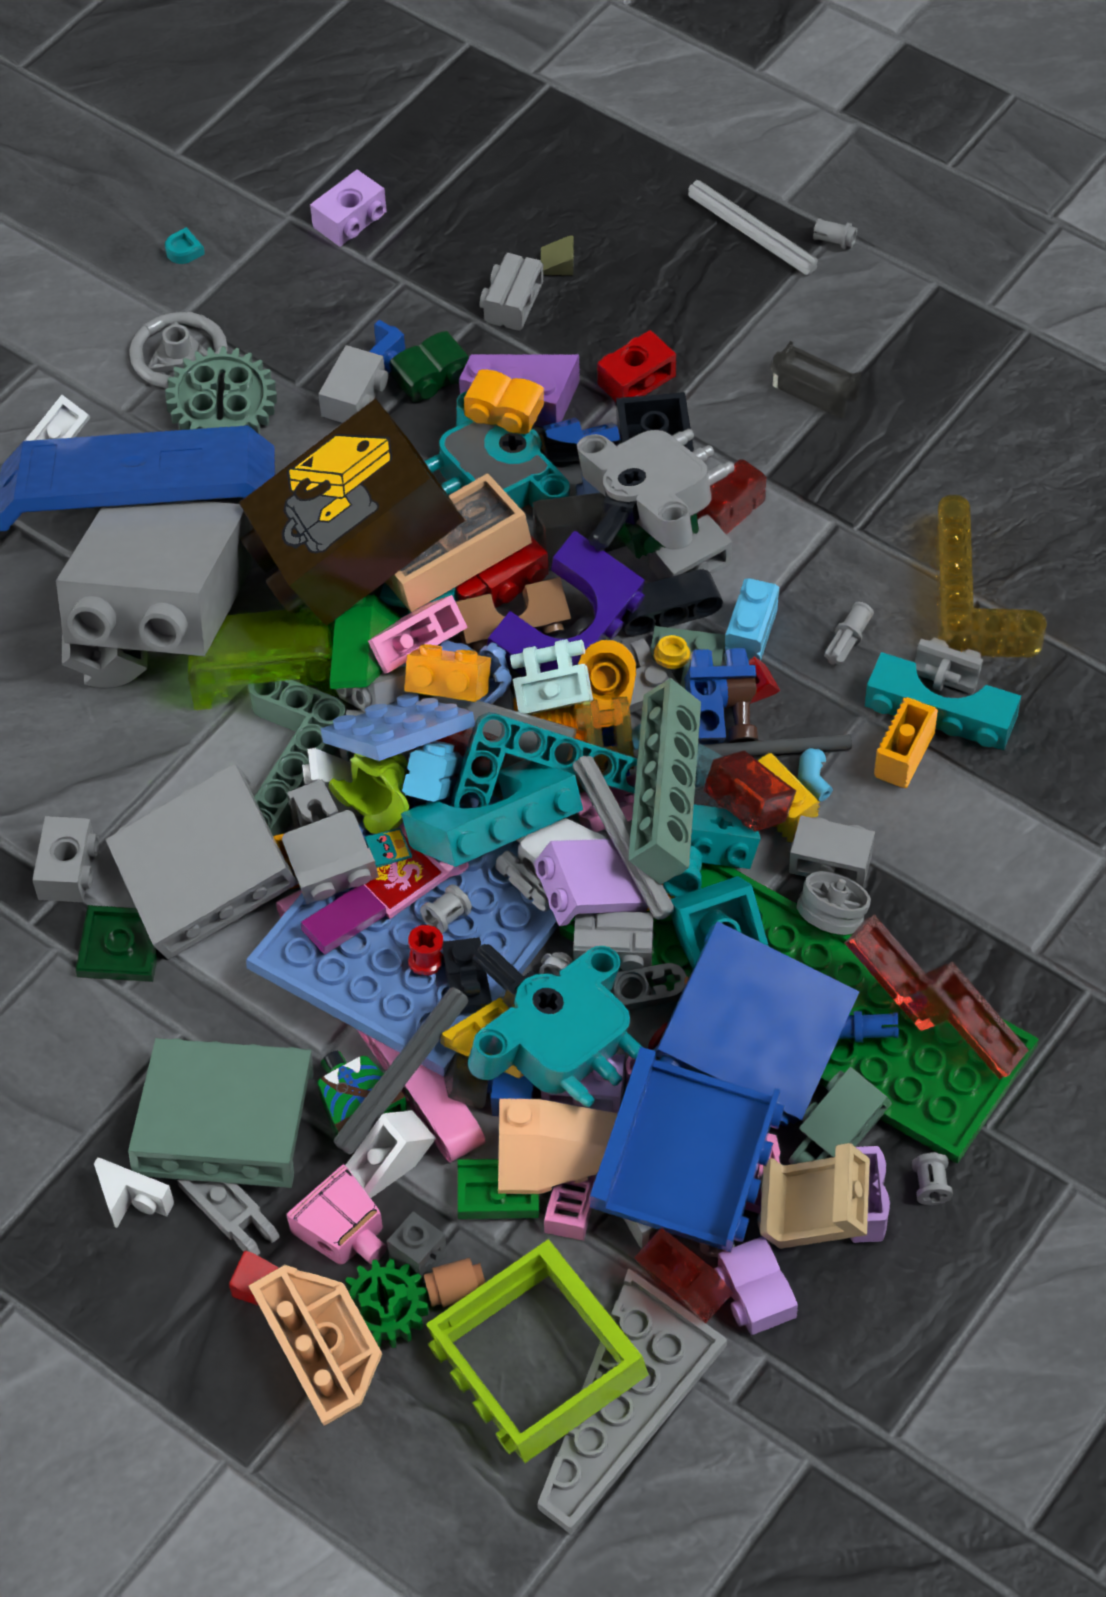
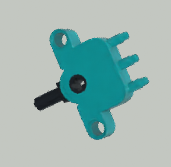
[467,944,642,1107]

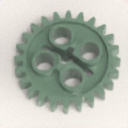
[165,346,277,434]

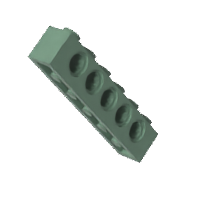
[628,678,701,885]

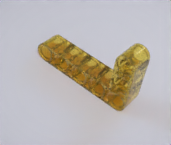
[935,494,1047,657]

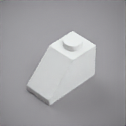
[345,1110,436,1198]

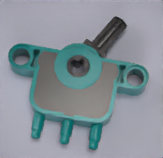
[425,391,580,521]

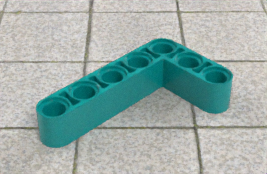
[450,712,638,808]

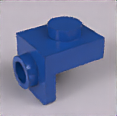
[369,320,405,374]

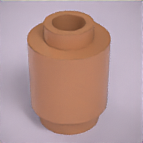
[423,1257,485,1308]

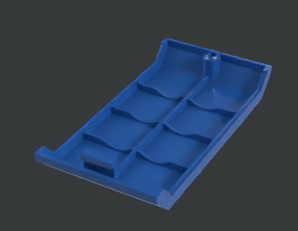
[0,425,275,531]

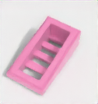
[544,1174,597,1241]

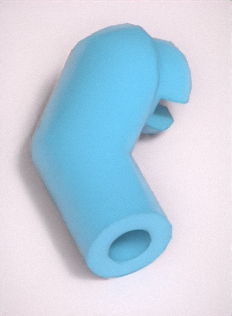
[798,748,833,802]

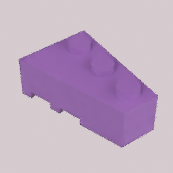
[459,354,580,427]

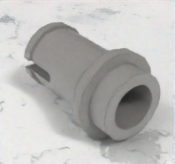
[813,218,857,249]

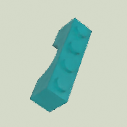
[864,652,1021,750]

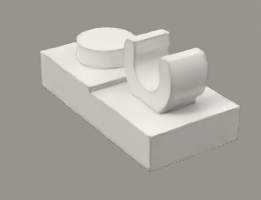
[25,395,90,441]

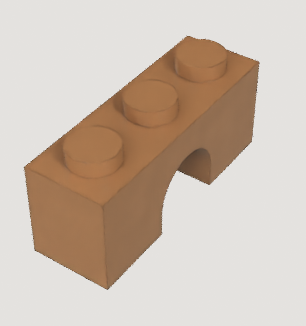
[456,577,571,651]

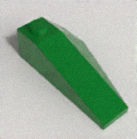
[330,594,403,689]

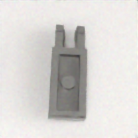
[178,1179,279,1256]

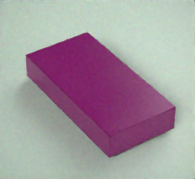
[301,885,386,955]

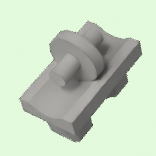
[915,637,983,694]

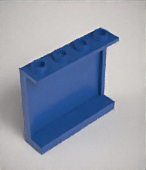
[653,921,859,1126]
[590,1047,785,1252]

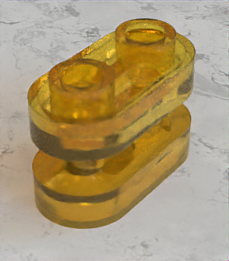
[575,696,634,773]

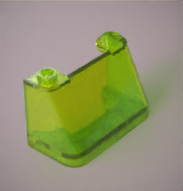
[187,607,339,710]

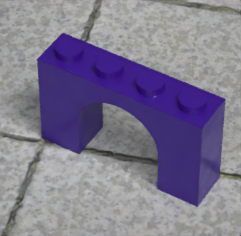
[487,531,645,677]

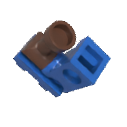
[684,648,758,745]

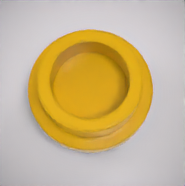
[654,635,690,669]

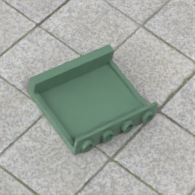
[128,1038,314,1188]

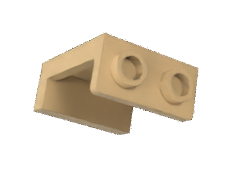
[758,1143,870,1249]

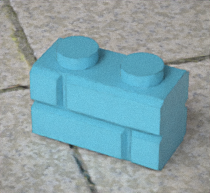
[725,578,779,661]
[402,741,463,802]

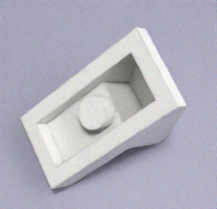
[94,1157,174,1228]

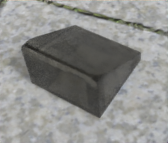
[444,1052,488,1109]

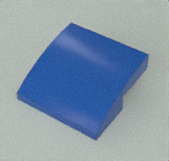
[542,417,620,444]

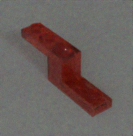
[845,915,1029,1079]

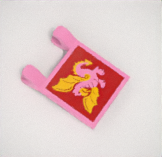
[364,823,469,919]

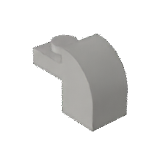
[62,635,147,688]

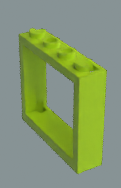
[426,1239,649,1463]

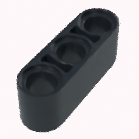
[621,569,723,636]

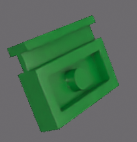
[458,1159,539,1219]

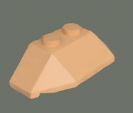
[249,1265,382,1426]

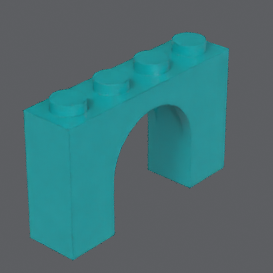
[401,759,583,867]

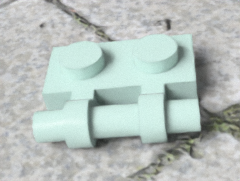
[510,639,593,715]

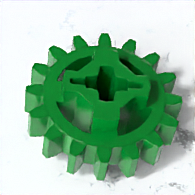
[345,1259,429,1348]

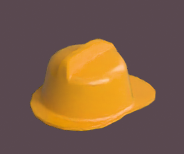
[574,640,636,727]

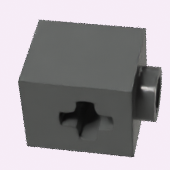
[387,1211,447,1283]

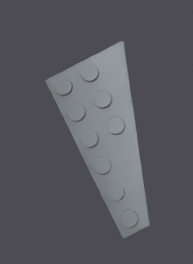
[538,1268,727,1535]

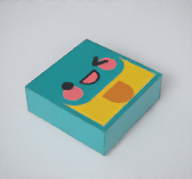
[364,828,412,868]

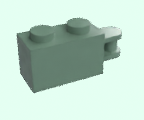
[789,1067,892,1164]

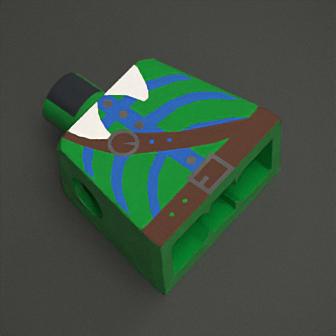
[317,1051,407,1139]

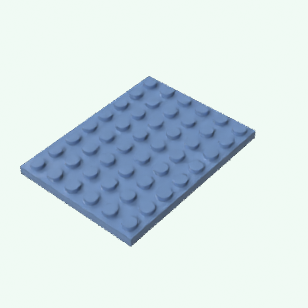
[246,766,559,1077]

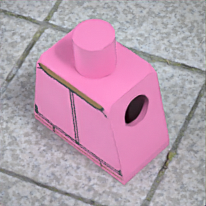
[287,1164,387,1265]

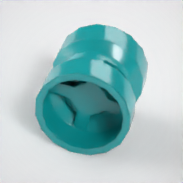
[663,846,702,897]

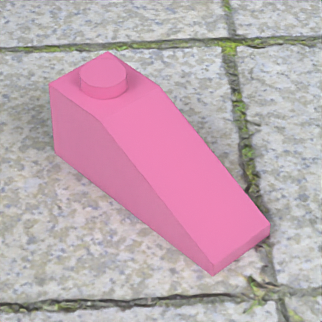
[368,595,468,674]

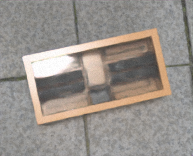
[385,473,532,612]

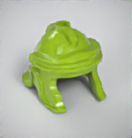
[328,753,411,834]

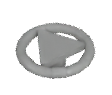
[129,312,228,389]

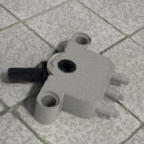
[577,429,735,551]

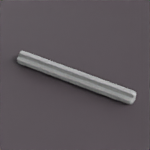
[688,180,818,275]
[573,756,674,919]

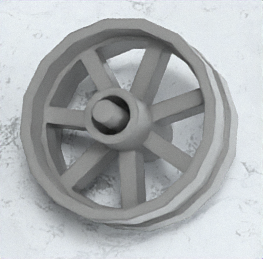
[796,871,871,935]

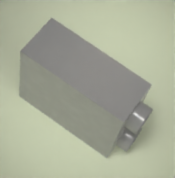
[56,500,253,656]

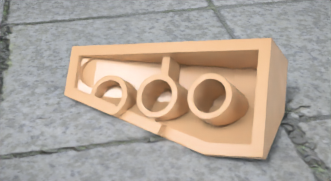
[498,1099,618,1194]

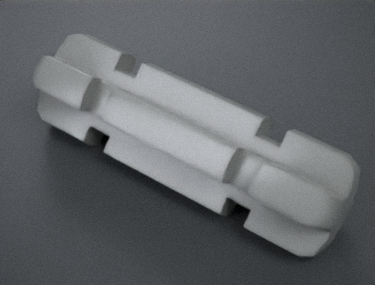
[495,851,550,912]

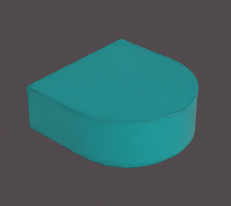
[165,227,205,264]

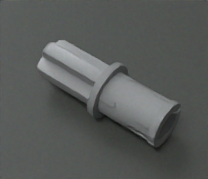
[824,602,874,665]

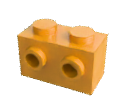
[404,644,491,702]

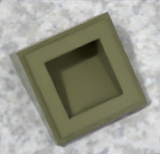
[541,236,574,275]

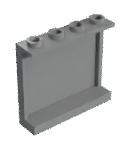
[105,763,299,960]

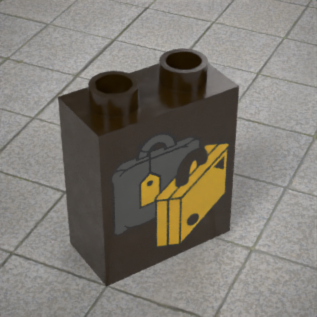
[239,398,465,626]

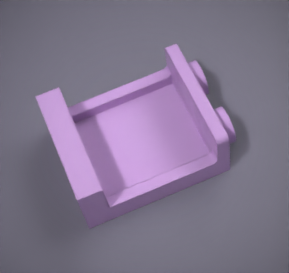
[534,839,648,926]

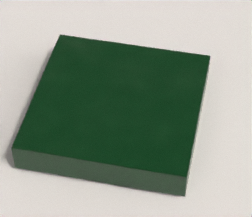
[75,905,159,982]

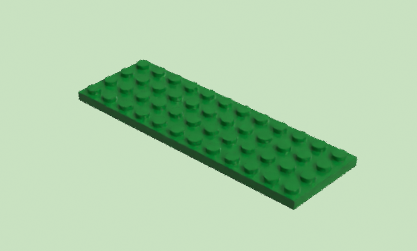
[559,863,1039,1164]

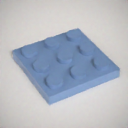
[321,693,476,761]

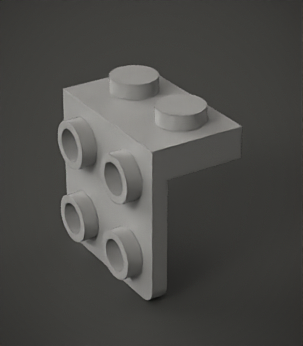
[282,810,379,904]

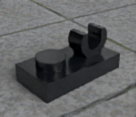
[441,937,492,1014]

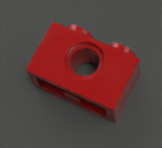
[597,330,676,402]

